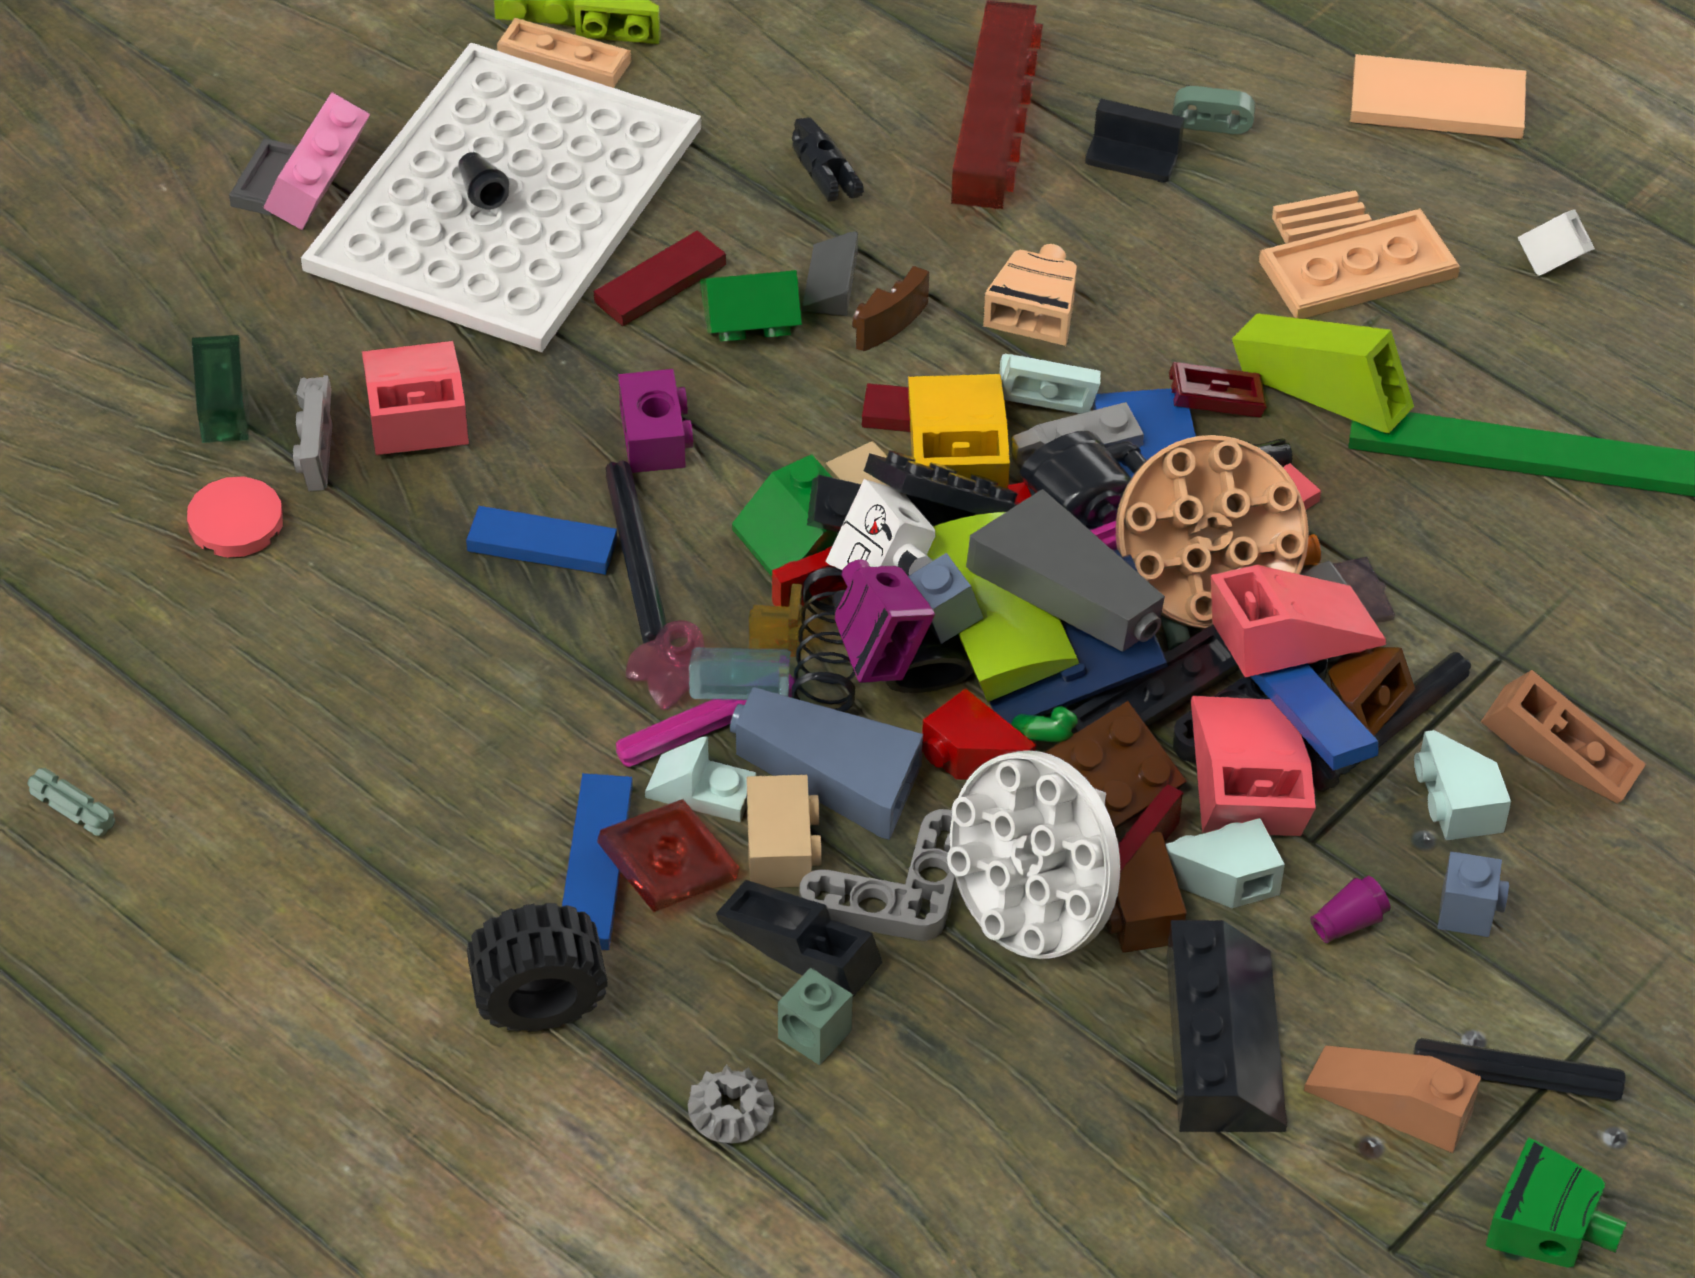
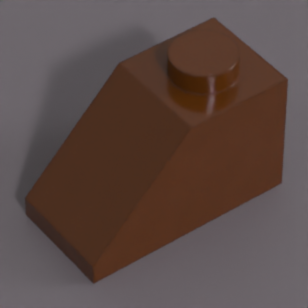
[1328,647,1415,736]
[1106,832,1187,953]

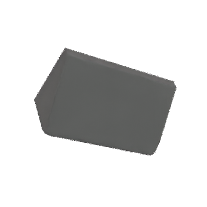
[802,231,858,316]

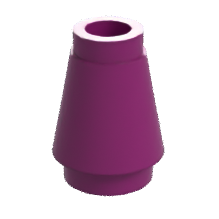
[1310,875,1391,943]

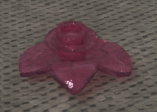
[626,620,723,711]

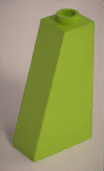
[1232,313,1414,433]

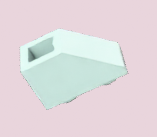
[1414,730,1511,841]
[1165,818,1285,908]

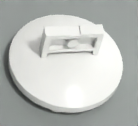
[947,750,1120,959]

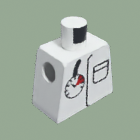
[825,479,935,576]

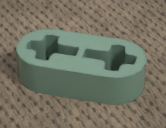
[1172,86,1256,134]

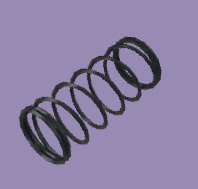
[792,567,856,712]

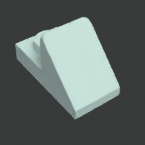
[645,736,756,822]

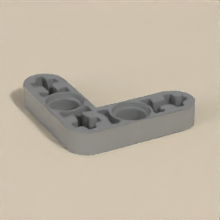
[799,809,956,941]

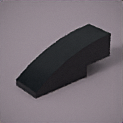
[716,880,883,997]

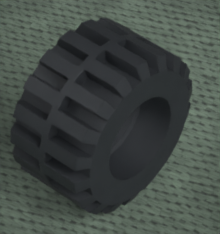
[467,903,608,1032]

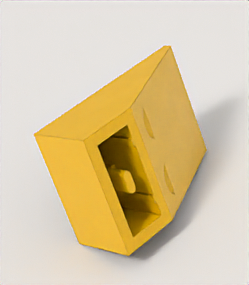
[908,374,1010,488]

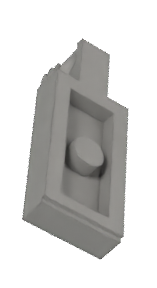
[293,376,332,491]
[1011,402,1144,468]

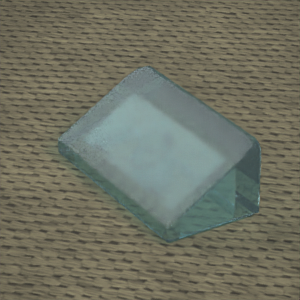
[689,647,791,700]

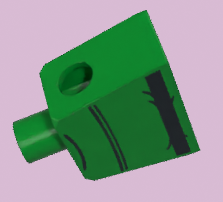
[1485,1137,1627,1268]

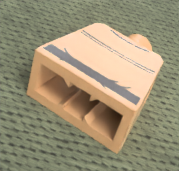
[983,244,1077,346]

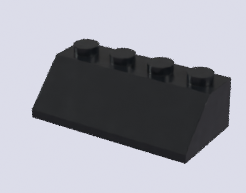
[1166,920,1287,1132]

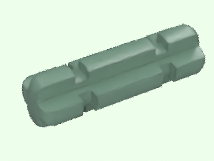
[27,768,116,836]

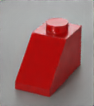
[922,688,1036,780]

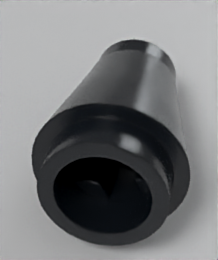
[458,152,509,210]

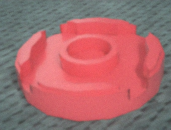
[187,477,283,557]

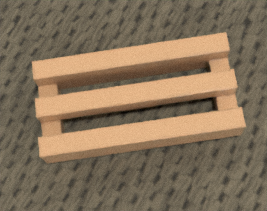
[1272,190,1372,244]

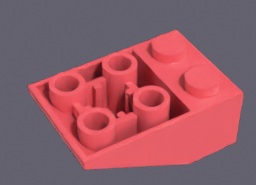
[362,341,469,455]
[1211,565,1386,677]
[1191,696,1316,836]

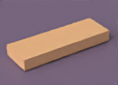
[497,18,631,88]

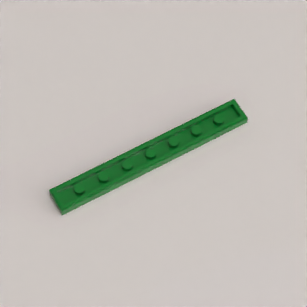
[1348,412,1695,497]

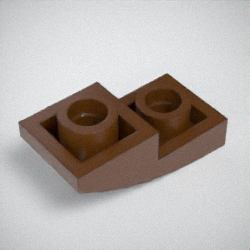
[852,266,929,351]

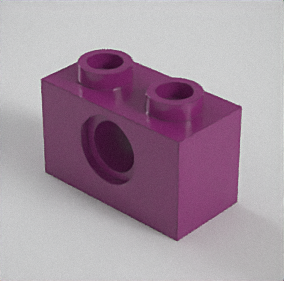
[618,369,693,473]

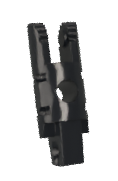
[792,117,864,202]

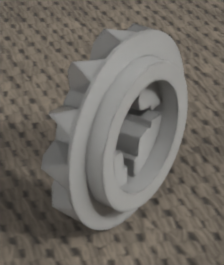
[688,1064,774,1143]

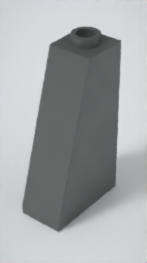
[966,489,1165,652]

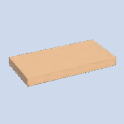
[1350,54,1526,139]
[1259,208,1460,319]

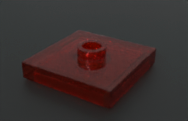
[597,799,740,913]

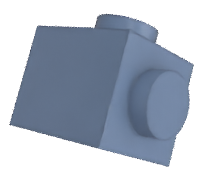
[908,553,983,644]
[1437,851,1509,937]

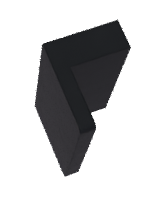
[1085,99,1185,183]

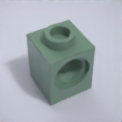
[778,968,853,1065]

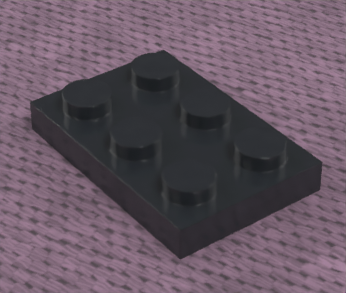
[864,450,1020,514]

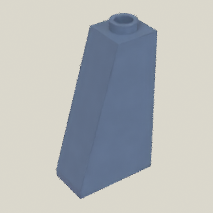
[730,687,923,840]

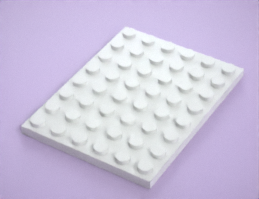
[301,42,701,352]

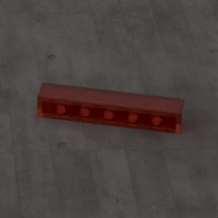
[951,0,1044,209]

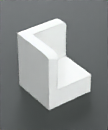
[1518,209,1595,275]

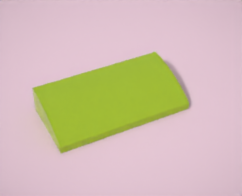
[927,512,1079,702]

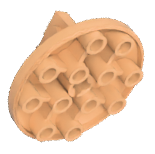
[1116,435,1309,629]

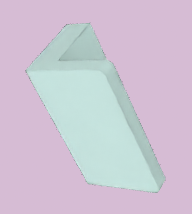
[1000,354,1100,414]

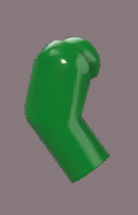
[1011,706,1078,742]

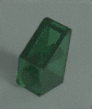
[192,335,249,443]

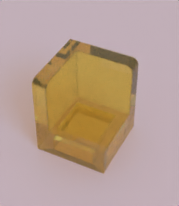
[749,584,802,657]

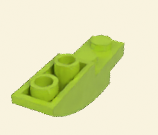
[494,0,660,44]

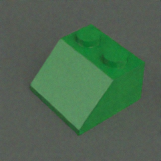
[699,270,802,341]
[732,454,839,577]

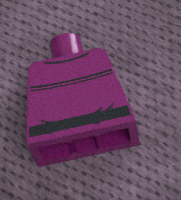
[835,559,935,683]

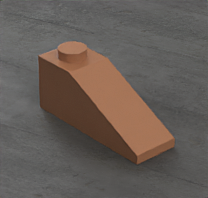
[1481,670,1646,803]
[1304,1045,1481,1153]

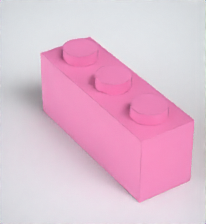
[263,92,370,230]

